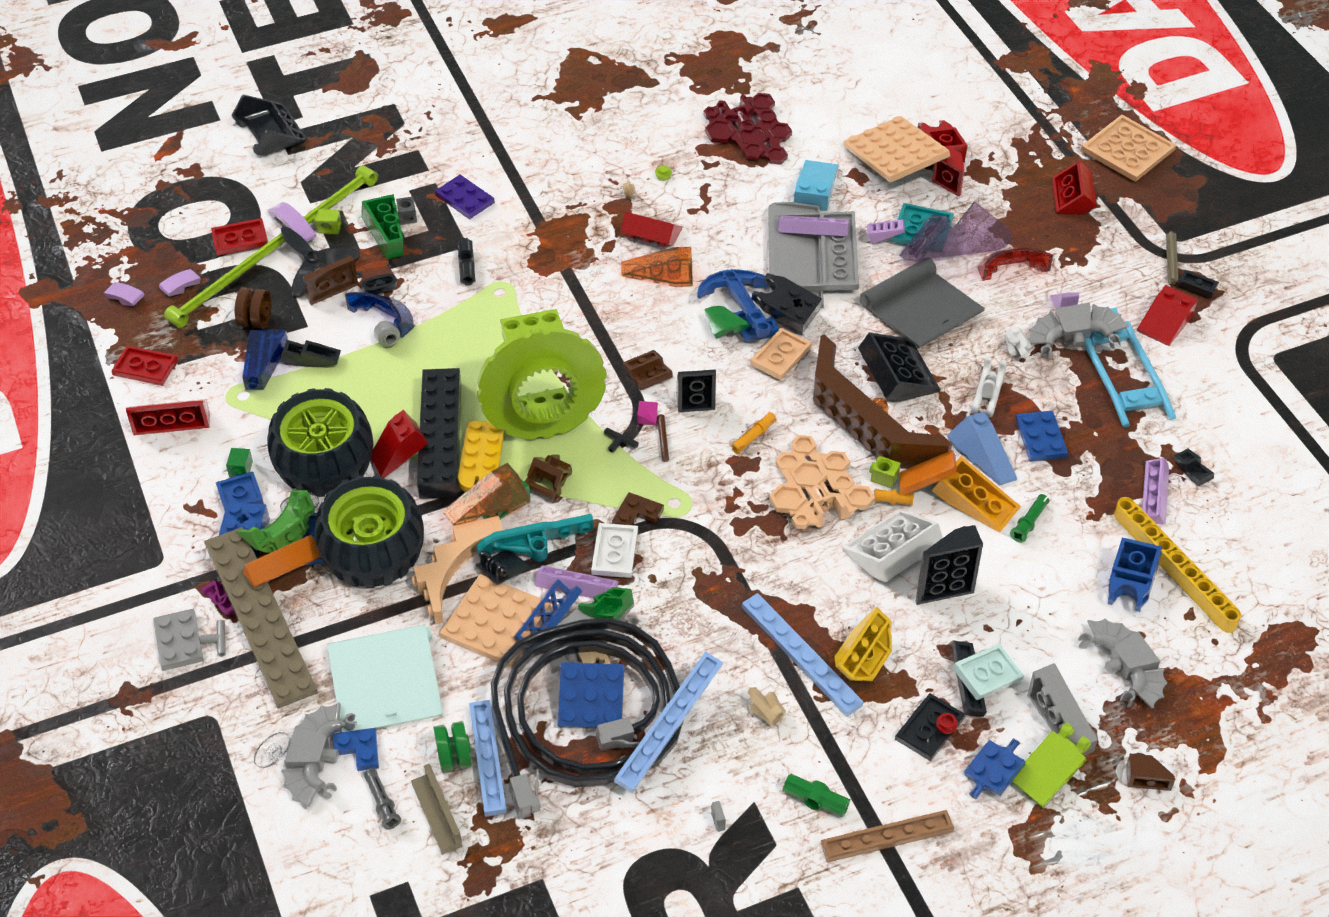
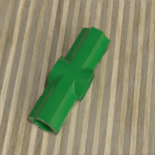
[783,773,850,818]

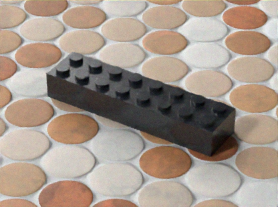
[417,368,462,499]

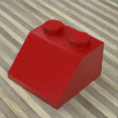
[932,146,965,197]

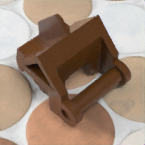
[524,454,572,502]

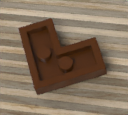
[612,492,664,526]

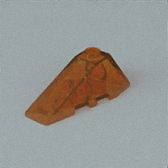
[621,247,693,287]
[443,463,531,526]

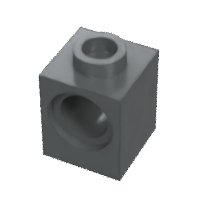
[396,196,417,225]

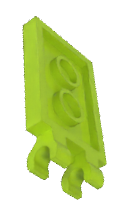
[1012,722,1092,809]

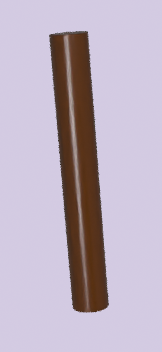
[657,414,669,462]

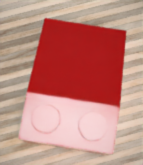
[1137,285,1198,346]
[371,409,428,478]

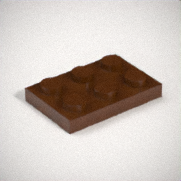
[303,256,359,305]

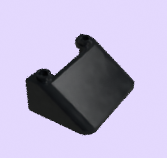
[231,94,306,156]

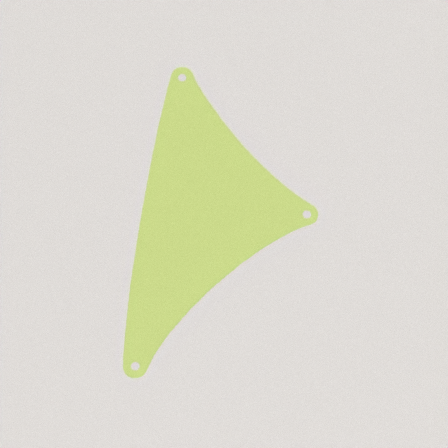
[225,281,692,517]

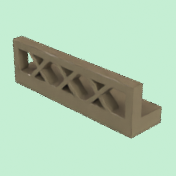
[411,763,463,855]

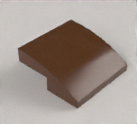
[622,350,673,390]

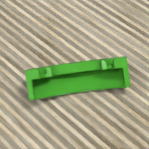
[236,490,315,553]

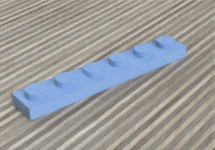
[469,700,507,817]

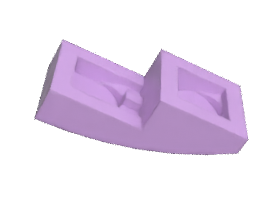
[159,269,201,296]
[104,282,145,306]

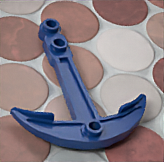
[697,269,770,338]

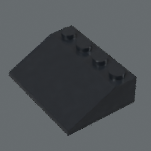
[858,332,941,401]
[915,525,983,605]

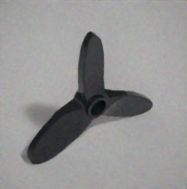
[281,226,360,298]

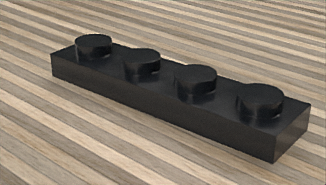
[951,641,987,717]

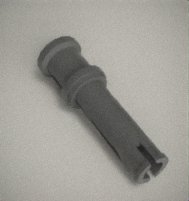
[363,768,401,829]

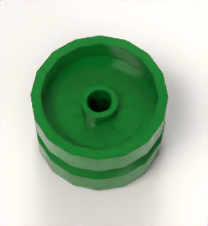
[433,720,472,773]

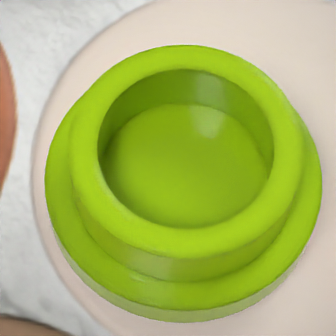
[655,165,672,181]

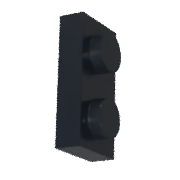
[1178,269,1219,298]

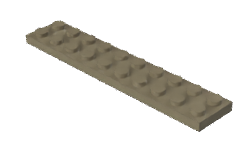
[204,527,317,709]

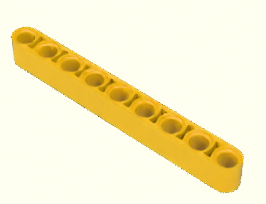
[1114,497,1241,633]

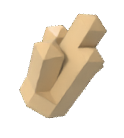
[747,687,786,726]

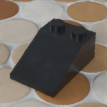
[676,369,716,413]

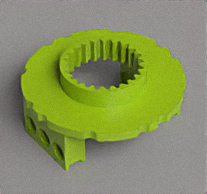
[477,309,607,440]

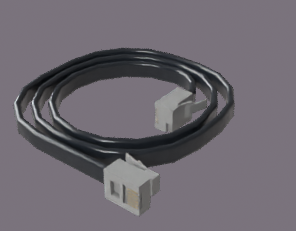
[490,618,684,819]

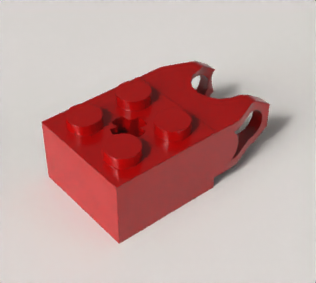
[917,120,968,166]

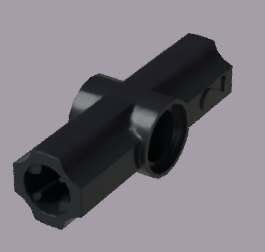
[457,238,476,286]

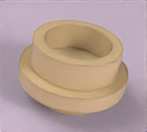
[623,181,636,198]

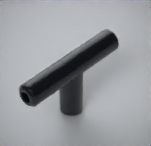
[604,427,639,453]

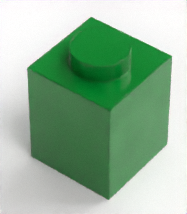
[226,448,253,478]

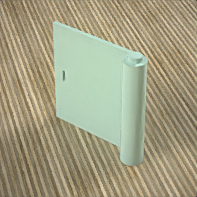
[327,624,443,732]

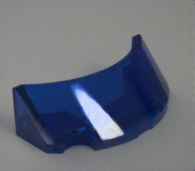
[345,292,414,338]

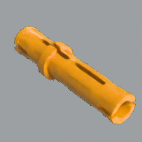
[730,412,777,454]

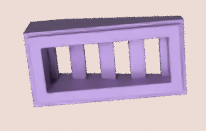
[867,219,905,244]

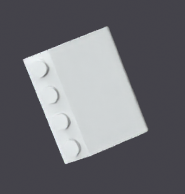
[842,509,943,582]

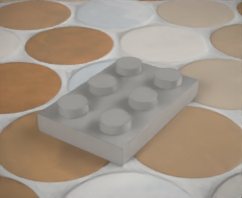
[153,608,204,671]

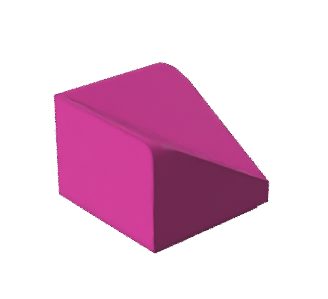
[637,401,658,425]

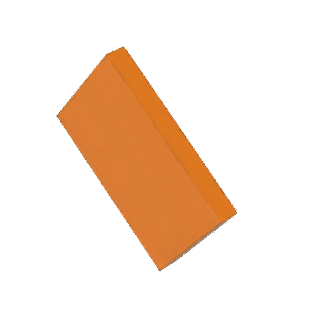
[900,450,957,495]

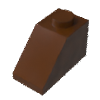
[1126,753,1175,791]

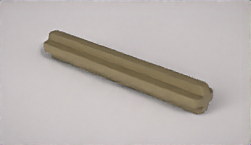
[1166,231,1179,285]

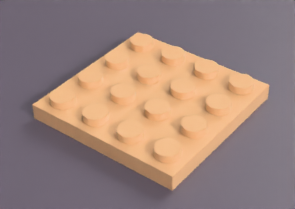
[1081,115,1176,182]
[439,574,551,667]

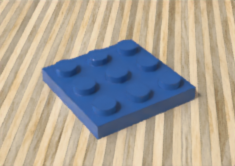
[558,662,625,728]

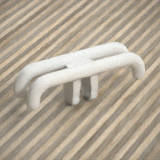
[971,356,1007,418]

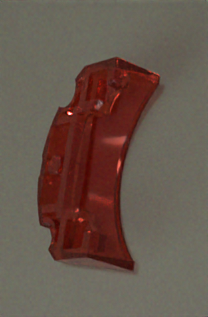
[977,248,1053,281]

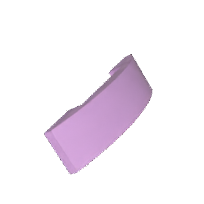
[267,202,317,242]

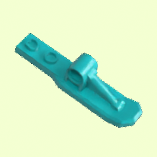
[477,514,593,562]

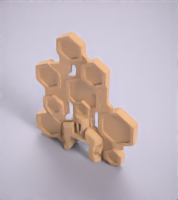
[769,435,875,529]

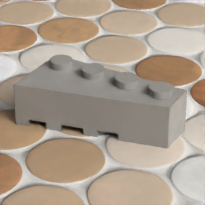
[1027,663,1098,756]

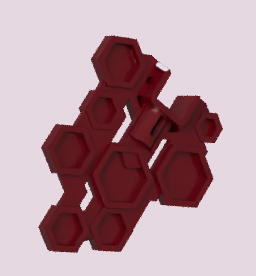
[703,93,792,165]

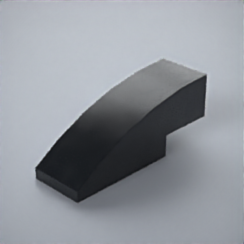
[280,340,341,367]

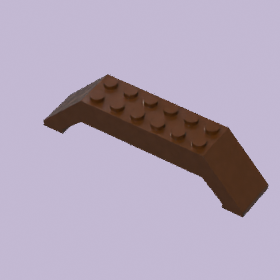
[813,334,952,469]

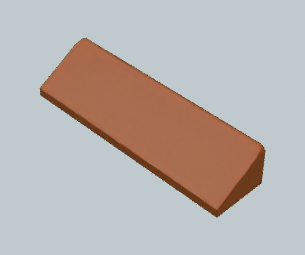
[243,535,320,588]

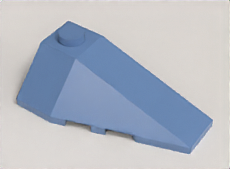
[948,412,1017,486]

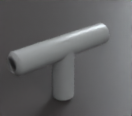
[200,620,226,657]

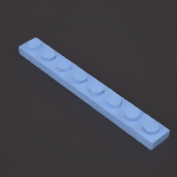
[742,593,863,717]
[614,651,723,793]

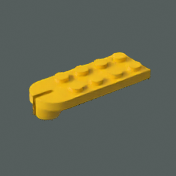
[458,421,505,501]

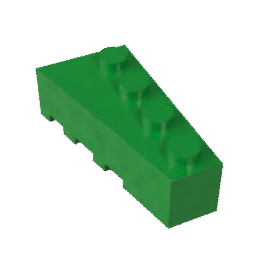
[361,194,403,259]

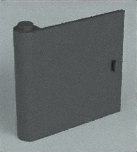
[859,257,985,348]

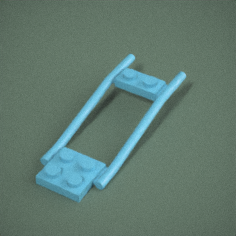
[1084,308,1176,428]

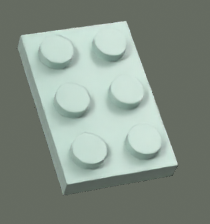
[952,644,1025,700]

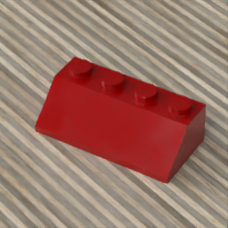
[126,399,210,436]

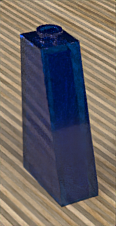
[242,329,288,390]

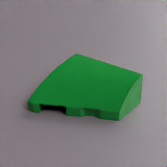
[704,306,749,339]
[578,587,634,620]

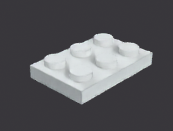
[591,523,638,578]

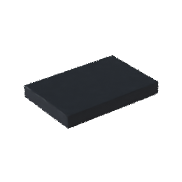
[895,693,965,762]

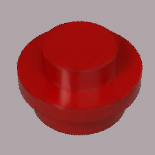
[936,713,958,734]

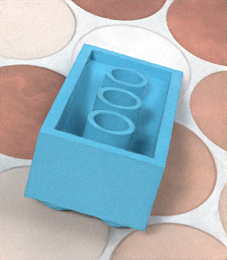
[794,160,839,211]

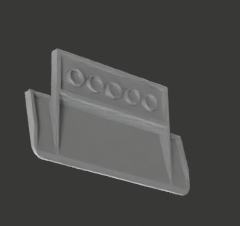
[768,202,859,308]

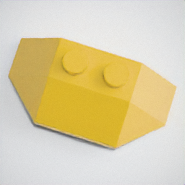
[835,607,892,682]

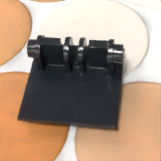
[475,550,531,585]

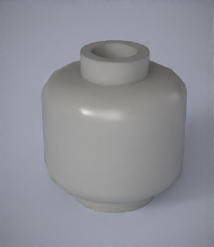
[374,320,400,347]

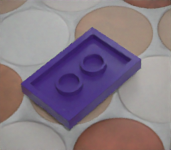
[435,174,495,220]

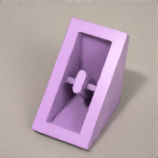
[1050,292,1079,308]

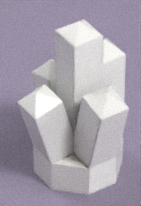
[1004,327,1032,359]

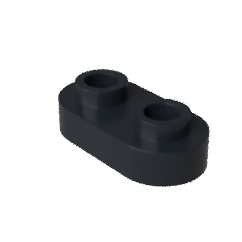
[362,274,397,295]

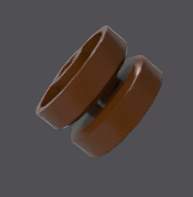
[234,287,272,329]

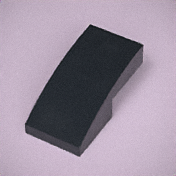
[1173,448,1214,486]

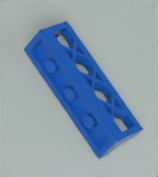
[513,579,582,650]

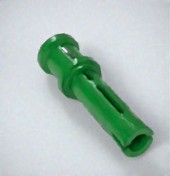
[1010,494,1050,543]

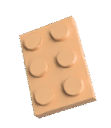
[750,328,812,380]

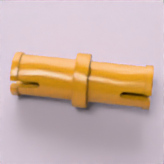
[874,489,914,506]

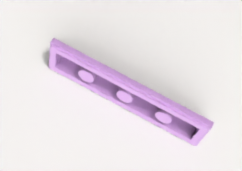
[778,216,850,236]
[1142,458,1169,524]
[535,566,619,598]

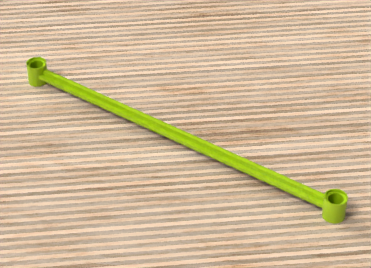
[164,165,378,328]

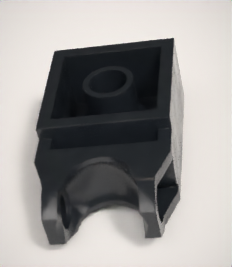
[751,273,822,336]

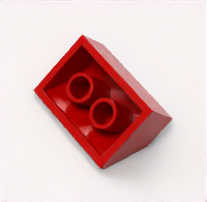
[1052,160,1097,215]
[620,211,683,247]

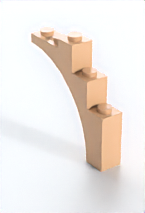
[411,516,503,624]

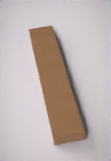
[821,809,954,863]

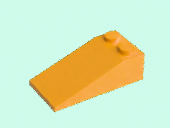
[932,456,1021,533]

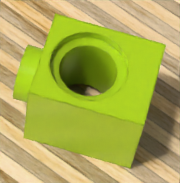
[314,209,341,234]
[869,456,901,489]

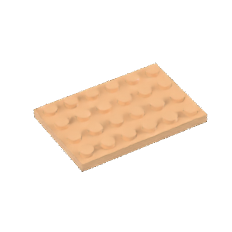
[843,116,950,183]

